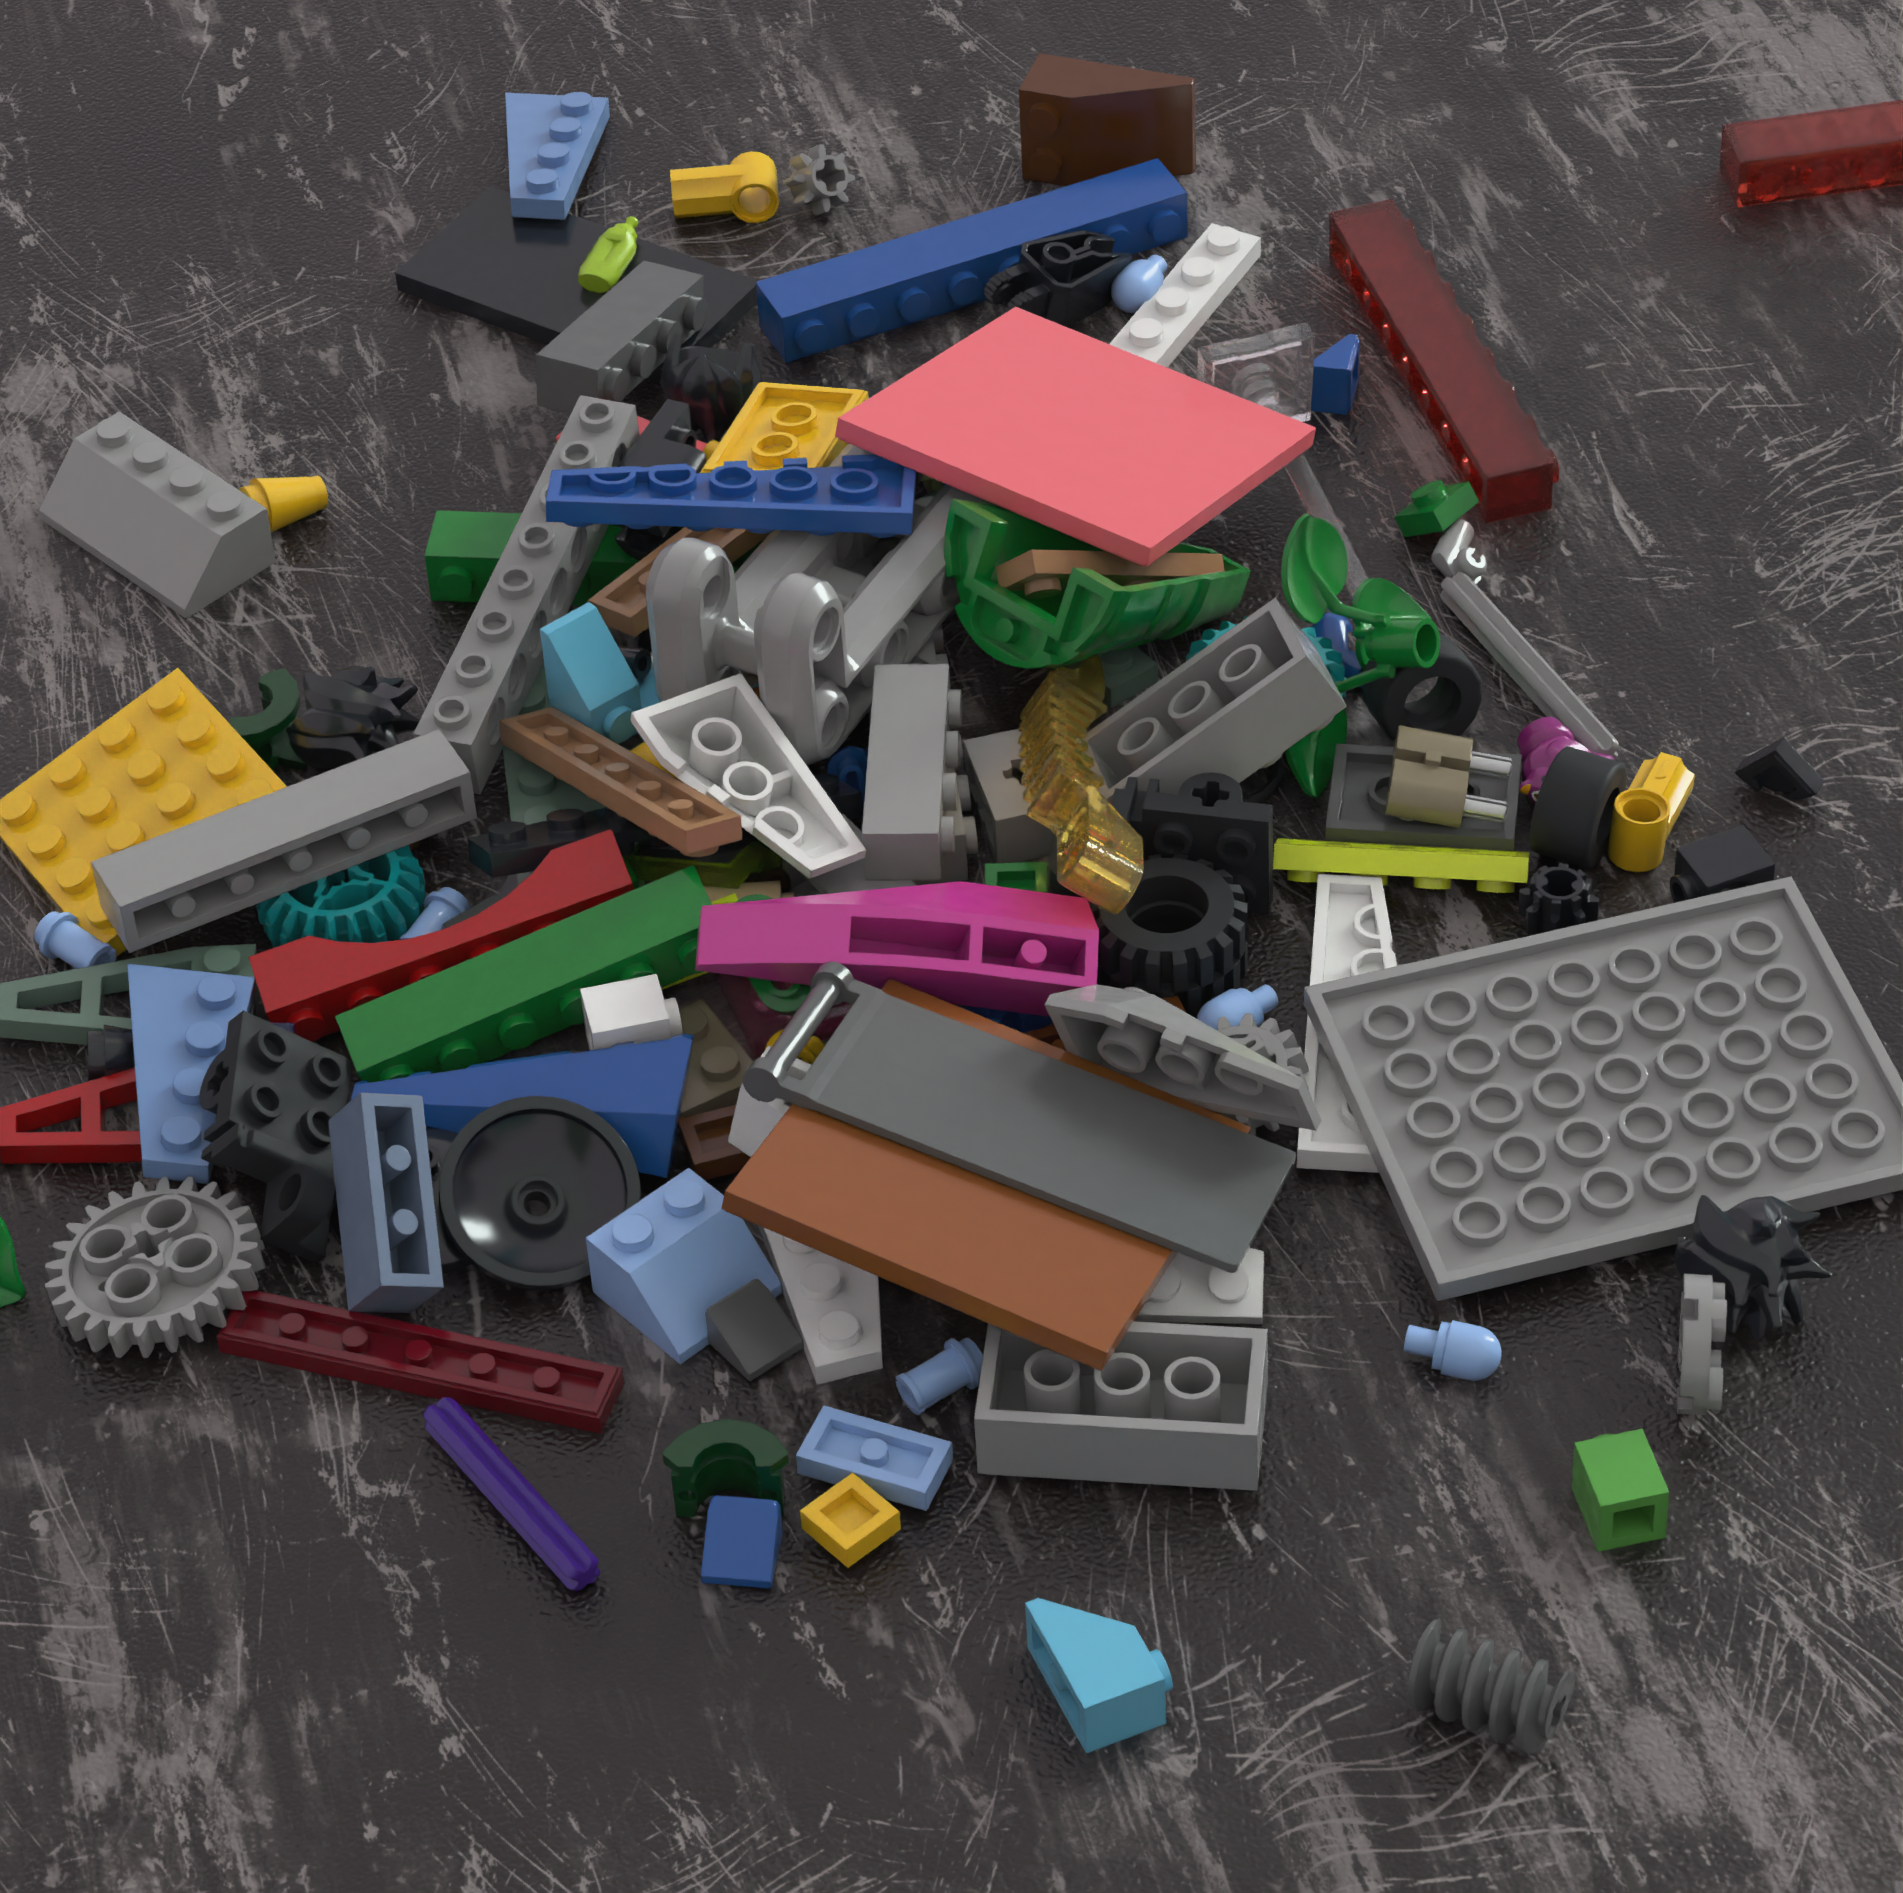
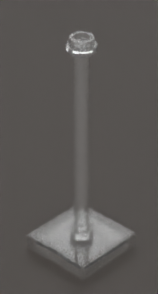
[1197,322,1368,628]

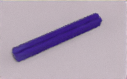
[423,1397,600,1591]

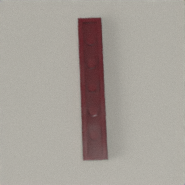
[217,1290,624,1434]

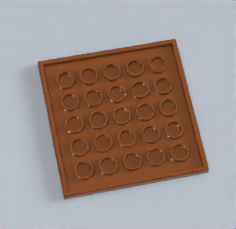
[721,978,1251,1371]

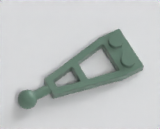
[0,944,257,1045]

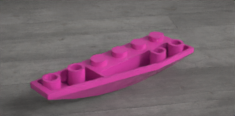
[695,881,1099,1017]

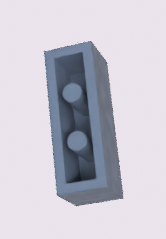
[328,1093,444,1313]

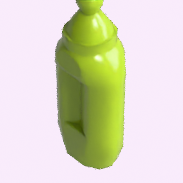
[578,216,638,293]

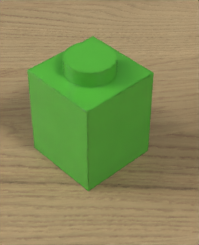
[1572,1429,1669,1552]

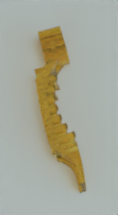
[1018,655,1144,915]

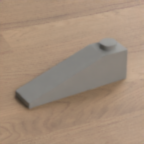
[1044,984,1321,1131]

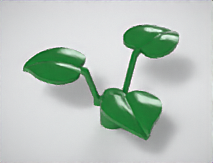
[1281,513,1440,798]

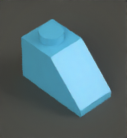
[540,602,641,744]
[1025,1598,1173,1754]

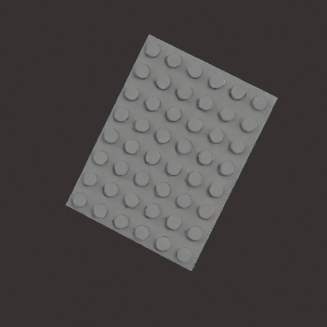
[1303,876,1903,1301]

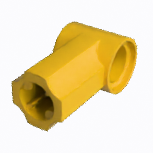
[670,151,779,223]
[1607,752,1695,872]

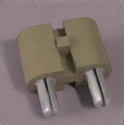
[1384,725,1513,828]

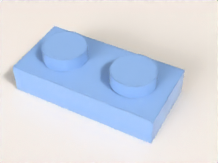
[796,1405,953,1511]

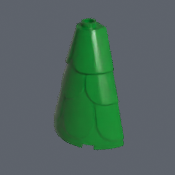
[944,499,1251,669]

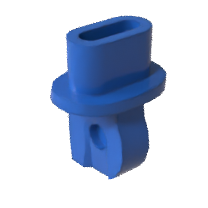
[824,746,868,809]

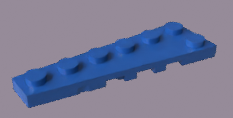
[546,454,917,538]

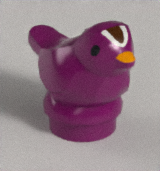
[1517,717,1615,803]

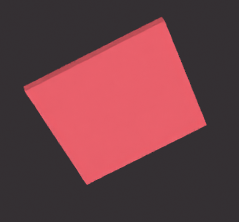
[835,307,1316,567]

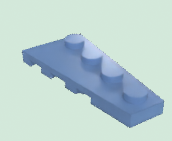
[505,92,610,220]
[127,964,256,1184]

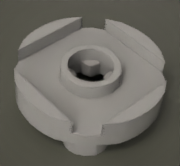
[1677,1274,1727,1415]

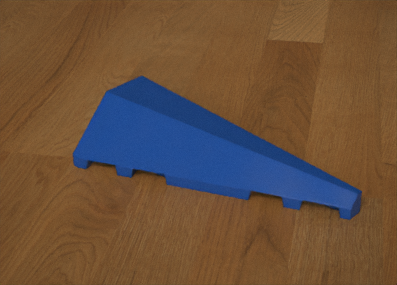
[350,1034,694,1178]

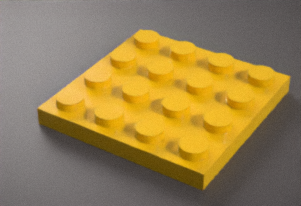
[0,668,287,957]

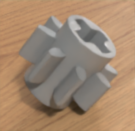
[783,144,855,216]

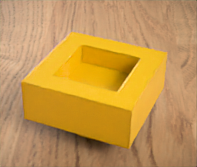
[800,1472,901,1568]

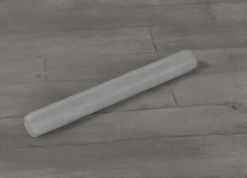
[1440,572,1619,760]

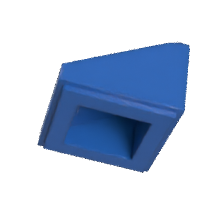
[1306,334,1360,415]
[701,1495,783,1589]

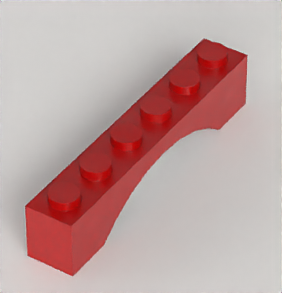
[248,829,634,1042]

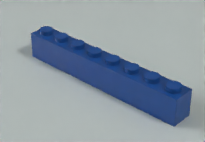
[756,158,1188,363]

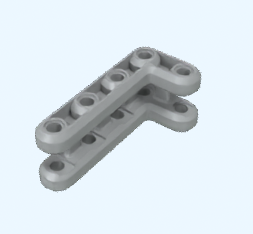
[646,443,997,765]

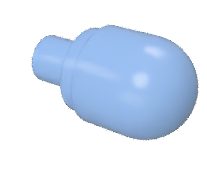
[1111,255,1167,314]
[1197,985,1279,1031]
[1403,1320,1502,1381]

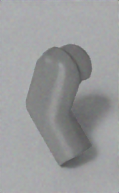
[1431,519,1487,584]

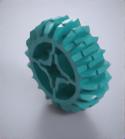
[256,845,426,948]

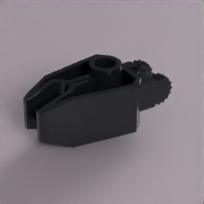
[983,230,1132,327]

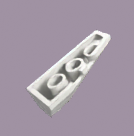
[630,673,866,879]

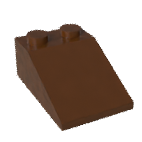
[1019,53,1196,186]

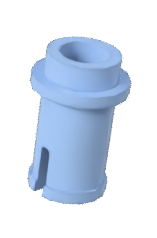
[399,887,471,940]
[34,911,116,969]
[896,1337,983,1415]

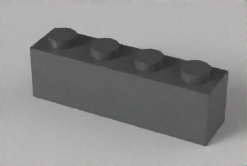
[536,260,708,414]

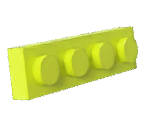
[1273,838,1530,893]

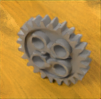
[45,1176,265,1358]

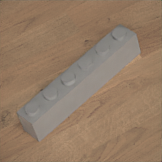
[91,729,477,953]

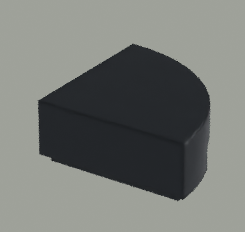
[1734,737,1825,800]

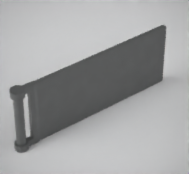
[743,961,1297,1273]

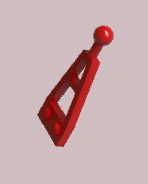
[0,1068,142,1164]

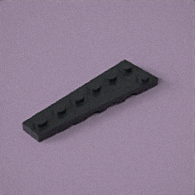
[467,765,863,878]

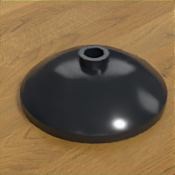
[438,1096,641,1290]

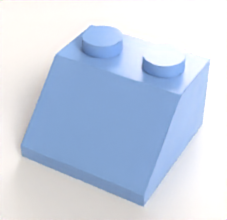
[586,1168,783,1364]

